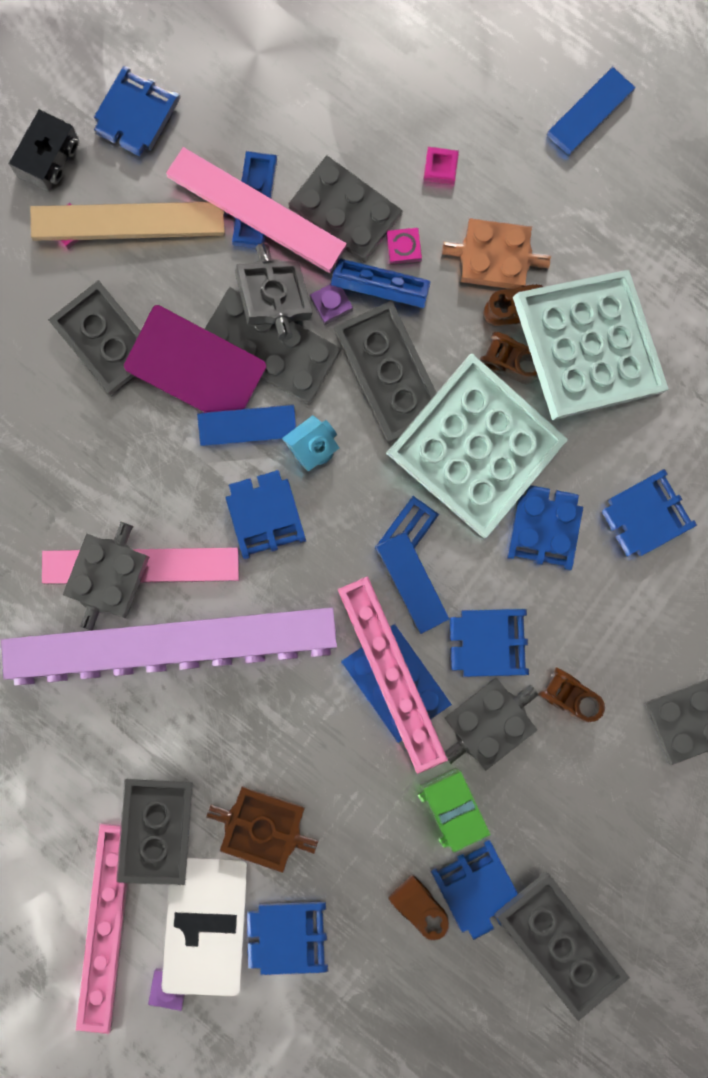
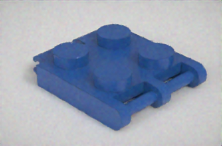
[94,66,180,156]
[601,469,697,557]
[225,470,306,560]
[507,485,583,571]
[450,609,529,677]
[431,840,518,940]
[247,902,328,975]

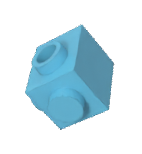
[282,415,339,472]

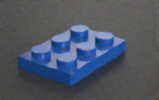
[341,624,452,743]

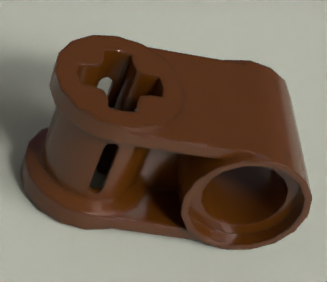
[483,284,543,326]
[480,332,539,384]
[538,667,605,722]
[388,874,449,941]

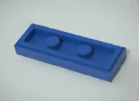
[547,66,635,156]
[232,151,278,249]
[331,259,431,308]
[197,404,296,446]
[376,531,449,634]

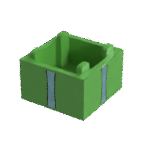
[417,768,491,853]

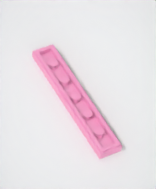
[166,147,347,273]
[42,548,239,584]
[337,576,448,774]
[76,824,128,1034]

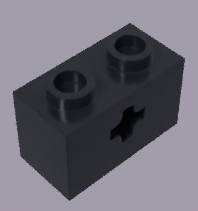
[9,109,79,192]

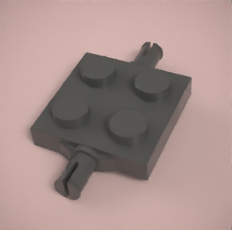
[235,243,313,341]
[62,521,150,631]
[444,678,539,771]

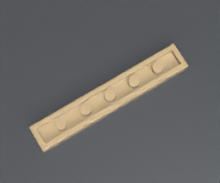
[30,202,225,241]

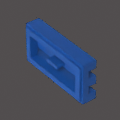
[375,496,439,551]

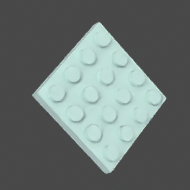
[513,270,669,420]
[386,354,568,538]

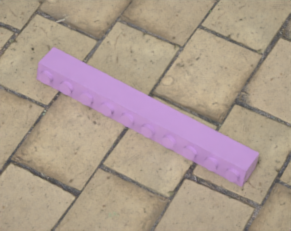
[1,607,337,686]

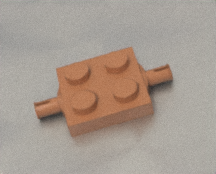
[442,218,551,289]

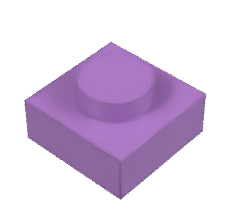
[310,284,353,325]
[148,968,185,1011]

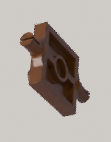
[206,786,318,873]

